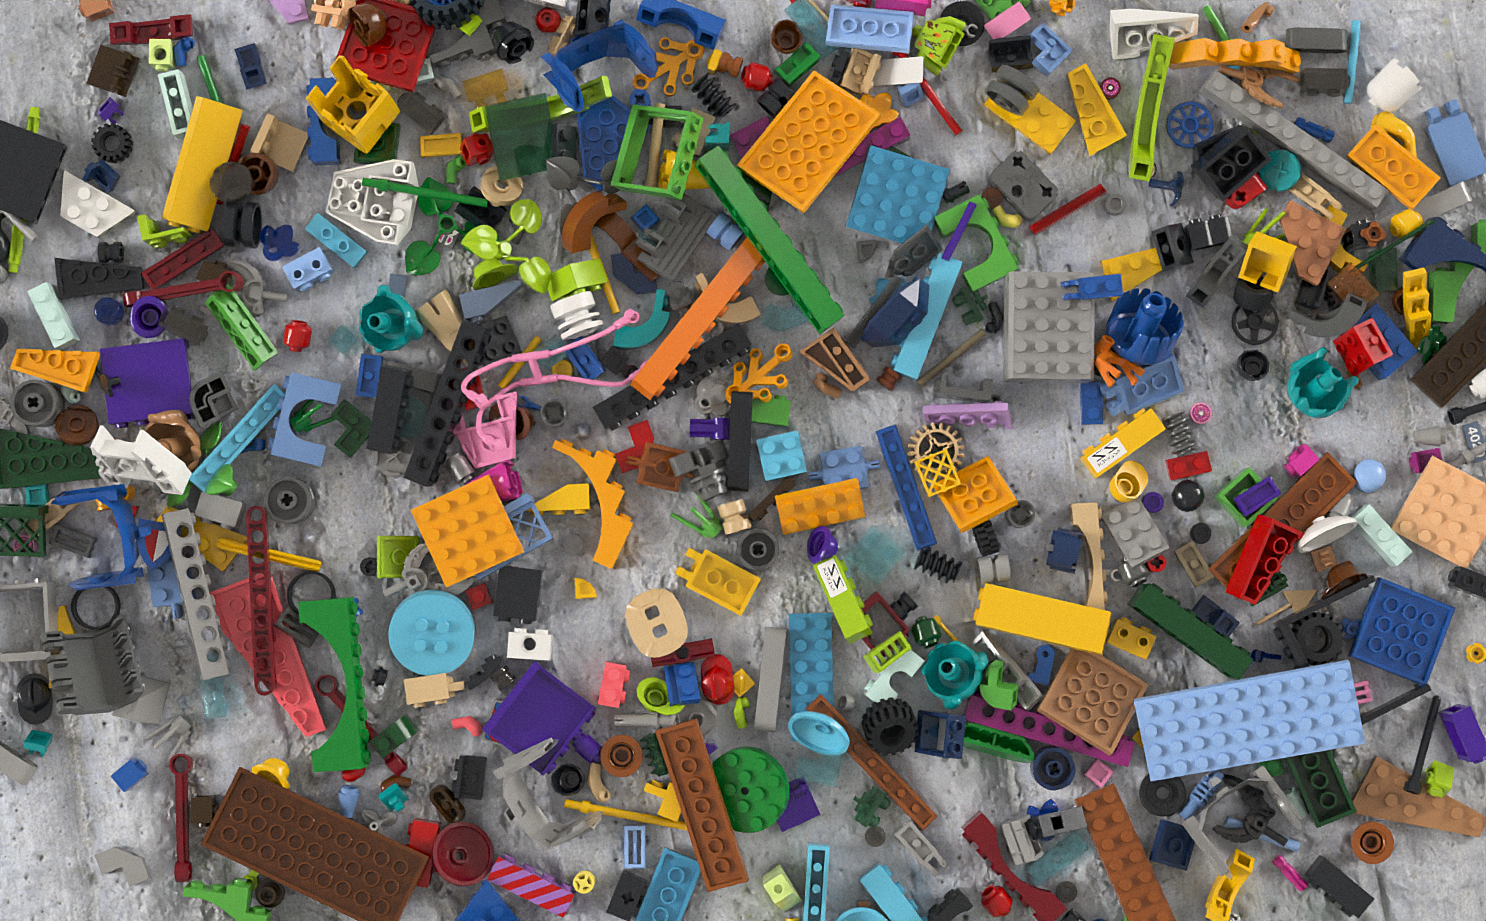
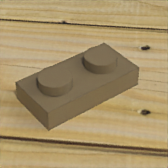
[1173,540,1214,588]

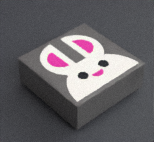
[433,230,460,250]

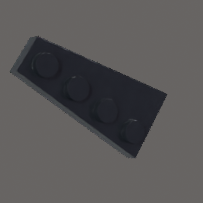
[54,257,145,300]

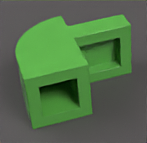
[980,660,1018,710]

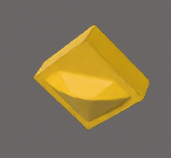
[707,49,722,75]
[733,668,755,698]

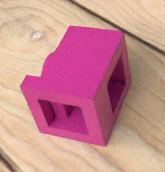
[1284,444,1320,477]

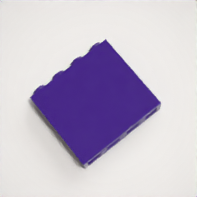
[100,338,194,429]
[482,661,596,776]

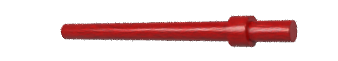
[893,52,962,135]

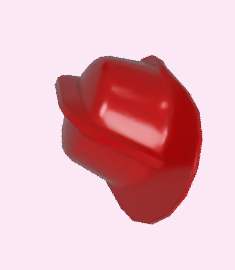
[701,654,734,705]

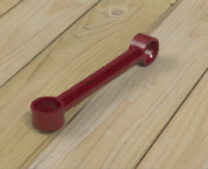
[122,271,244,307]
[315,675,408,777]
[169,753,193,882]

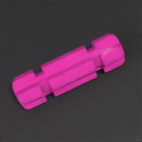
[1272,855,1308,891]

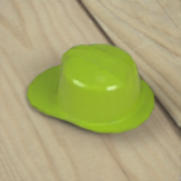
[473,258,519,291]
[636,677,685,715]

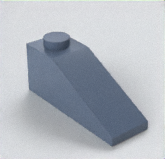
[459,280,523,323]

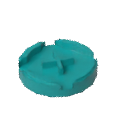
[1259,149,1302,192]

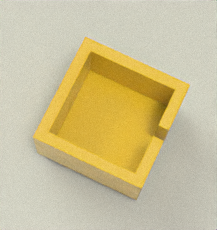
[1238,231,1297,292]

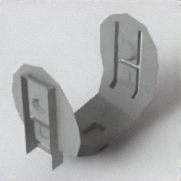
[493,737,603,852]
[1181,765,1303,880]

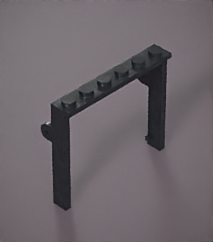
[1273,575,1431,725]

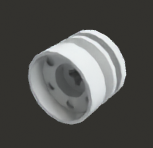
[550,291,603,341]

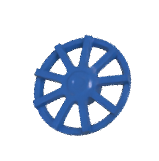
[1166,102,1213,149]

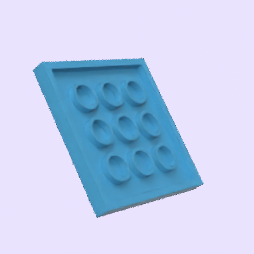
[845,145,950,243]

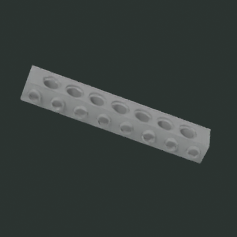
[161,508,231,680]

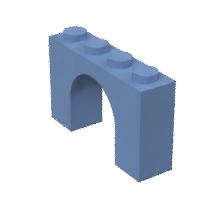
[267,372,341,466]

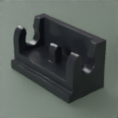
[1295,266,1332,310]

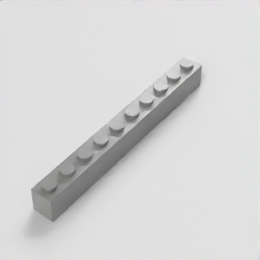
[1199,70,1389,211]

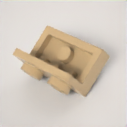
[838,48,881,96]

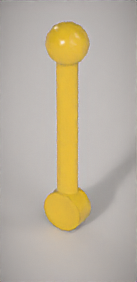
[933,615,964,644]

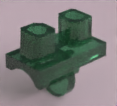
[951,286,989,326]
[853,786,891,828]

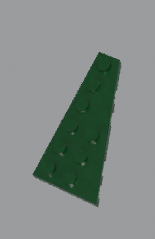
[0,428,102,489]

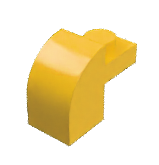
[644,779,681,822]

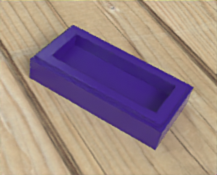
[1233,476,1282,517]

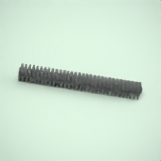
[845,274,904,348]

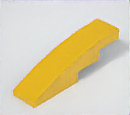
[1403,267,1431,349]

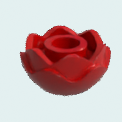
[535,7,561,33]

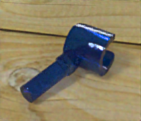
[1250,649,1281,663]

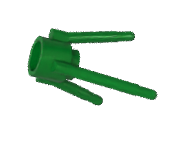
[290,400,336,433]

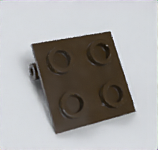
[86,44,140,97]

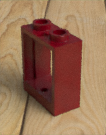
[862,591,910,657]

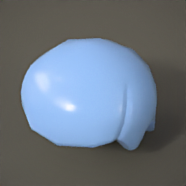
[1354,459,1386,493]

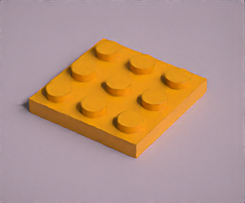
[933,456,1018,534]

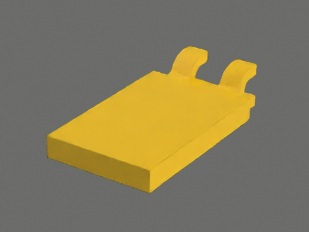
[675,547,761,616]

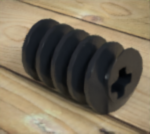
[691,72,737,119]
[914,546,962,584]

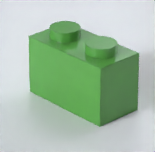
[751,394,791,427]

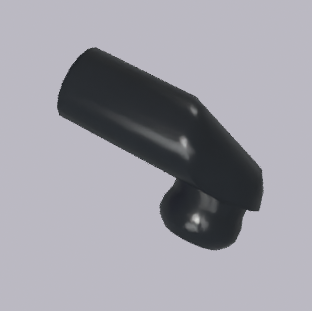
[985,301,1004,333]

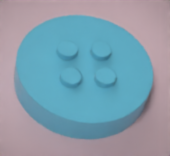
[388,590,475,676]

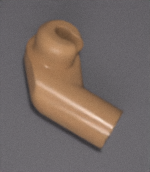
[813,373,841,399]

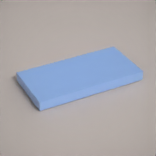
[826,4,914,53]

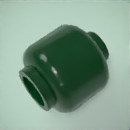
[911,616,942,649]

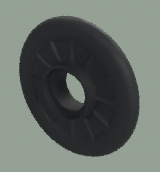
[940,1,985,46]
[1139,774,1186,817]

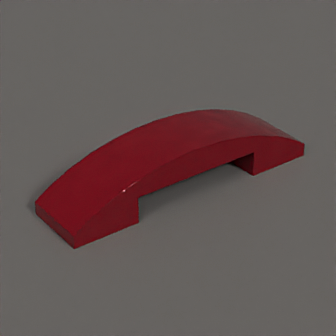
[109,14,193,45]

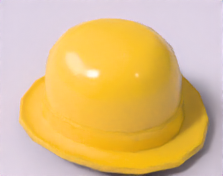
[251,757,290,790]

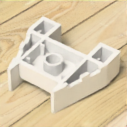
[90,425,192,495]

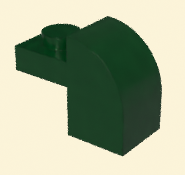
[370,714,419,759]

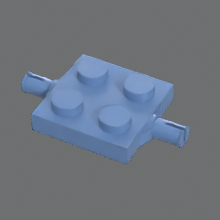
[808,446,880,489]
[147,556,197,619]

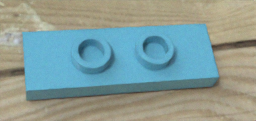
[305,213,368,268]

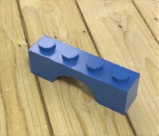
[636,0,726,50]
[306,78,340,165]

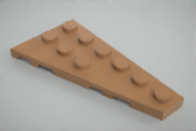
[1352,756,1486,837]

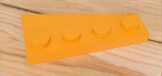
[10,349,100,393]

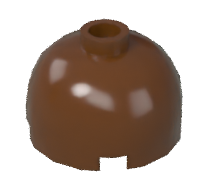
[347,3,387,46]
[235,153,279,195]

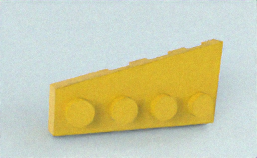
[1067,63,1127,157]
[156,506,247,572]

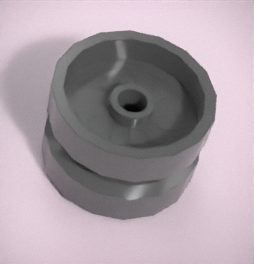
[984,65,1040,116]
[10,380,65,428]
[264,477,316,524]

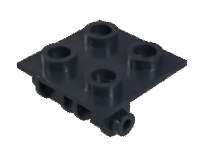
[474,316,522,366]

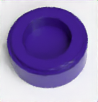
[1142,492,1164,513]

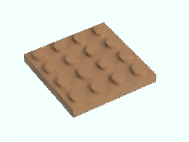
[1037,649,1149,756]

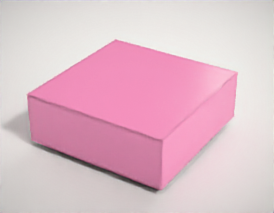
[1084,758,1114,788]

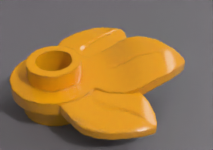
[860,93,899,129]

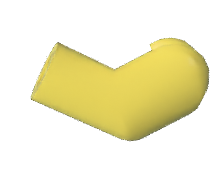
[992,205,1023,228]

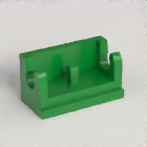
[774,42,821,88]

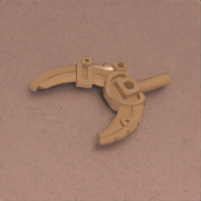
[1218,65,1301,108]

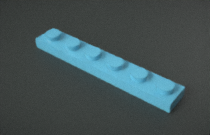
[189,384,285,493]

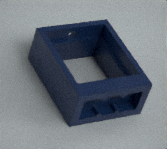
[914,710,966,759]

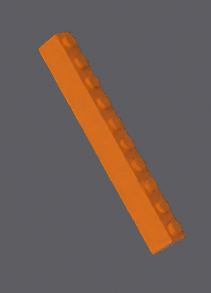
[630,237,765,400]

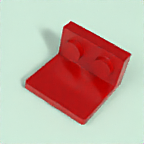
[1333,318,1393,376]

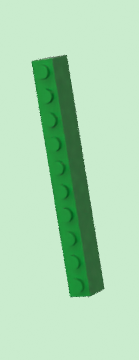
[694,146,845,335]

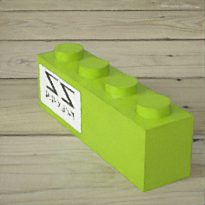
[813,554,873,644]

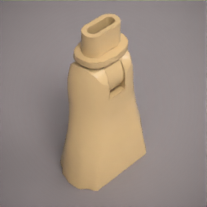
[415,289,475,364]

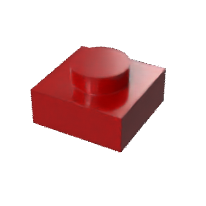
[465,583,493,610]

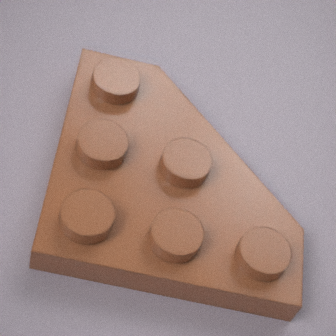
[1279,200,1346,286]

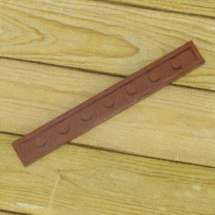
[805,694,937,831]

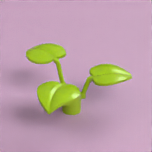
[461,199,551,294]

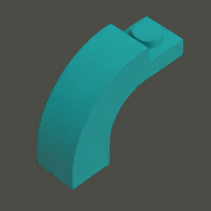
[613,289,671,350]

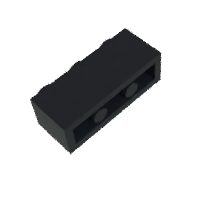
[1304,855,1375,919]

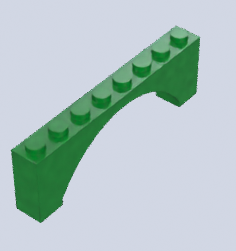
[298,597,371,772]

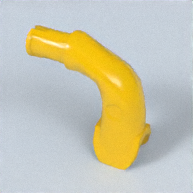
[1370,111,1417,158]

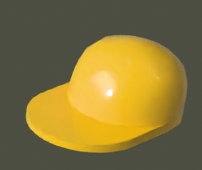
[1109,461,1148,503]

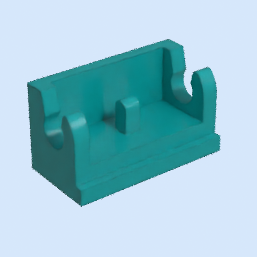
[705,122,730,151]

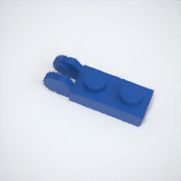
[1061,274,1123,301]

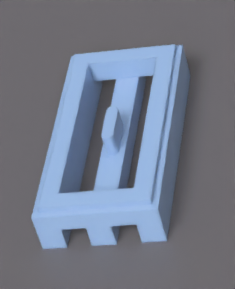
[624,825,646,869]

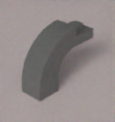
[1186,234,1248,308]
[1288,292,1367,337]

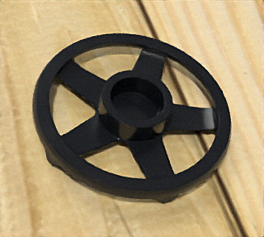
[1231,304,1279,345]

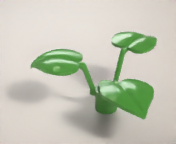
[167,421,237,509]

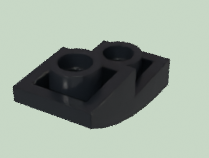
[466,654,504,690]

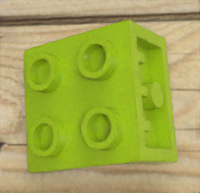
[137,214,193,249]

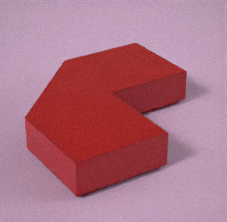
[615,420,655,474]

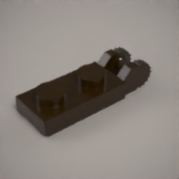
[748,476,796,521]

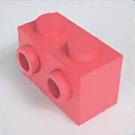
[598,661,630,708]

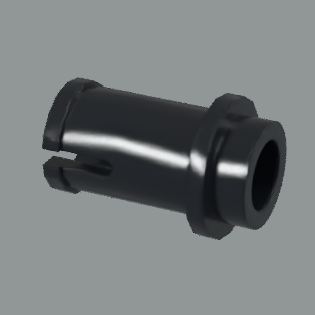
[942,181,970,203]

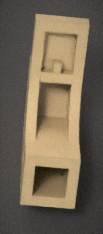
[694,273,761,325]

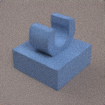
[898,83,924,108]

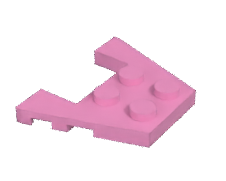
[453,391,517,469]

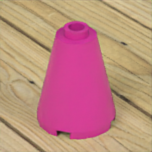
[465,460,523,502]

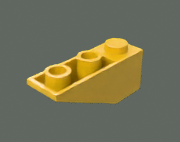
[526,483,591,516]

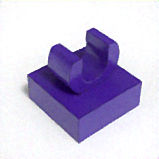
[96,97,124,124]

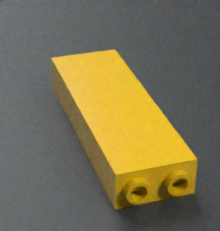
[162,96,243,234]
[973,583,1112,656]

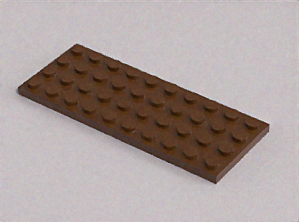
[200,767,430,921]

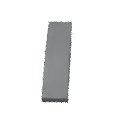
[969,631,1043,710]

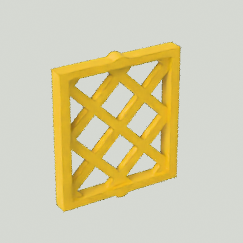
[914,449,961,497]

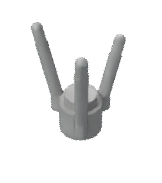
[145,714,192,767]

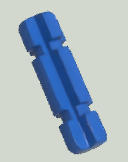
[1294,117,1334,143]

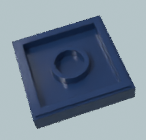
[1149,819,1195,871]

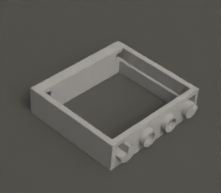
[0,578,59,662]

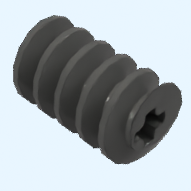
[1162,411,1199,457]

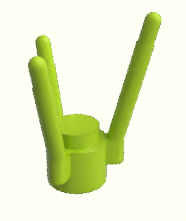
[1242,208,1285,246]

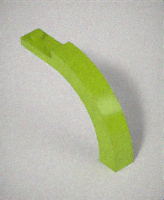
[1129,34,1175,181]
[468,76,612,133]

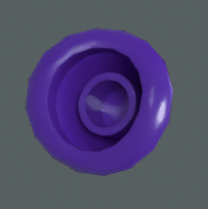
[130,296,169,339]
[807,526,838,564]

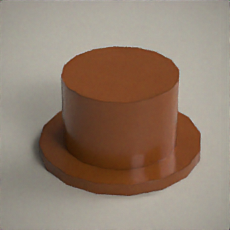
[600,735,643,777]
[1351,821,1394,864]

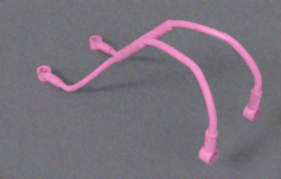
[461,309,647,453]

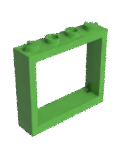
[611,104,704,200]

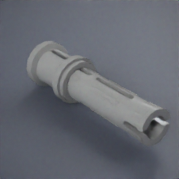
[614,712,680,730]

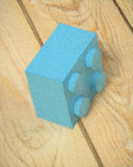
[756,430,807,482]

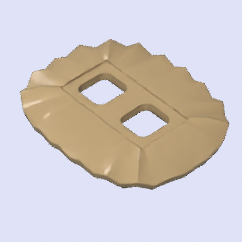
[625,588,688,658]

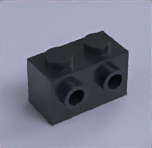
[1342,219,1380,252]

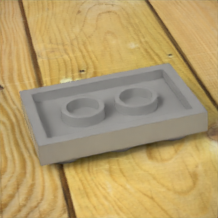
[1101,497,1170,569]

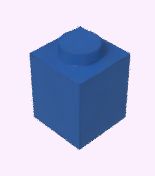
[111,758,149,792]

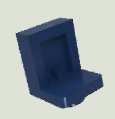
[82,159,121,193]

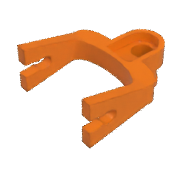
[1094,335,1145,387]

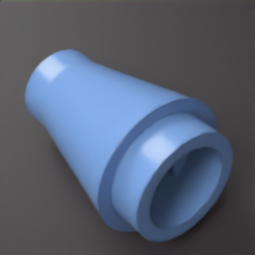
[338,785,360,818]

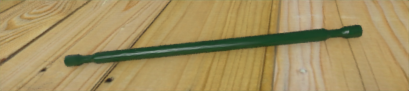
[1343,219,1435,277]

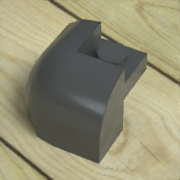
[189,371,238,428]

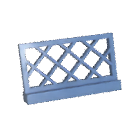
[476,493,553,580]

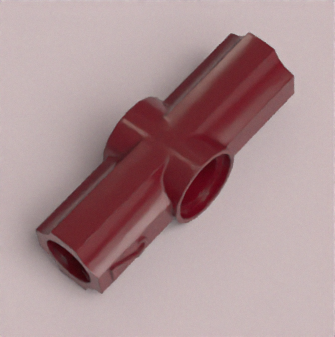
[651,638,715,667]

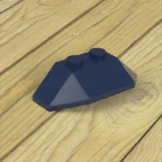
[860,277,930,347]

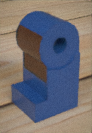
[1026,645,1055,685]

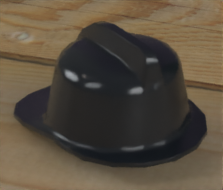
[17,673,53,725]

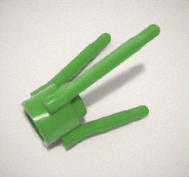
[670,494,723,539]

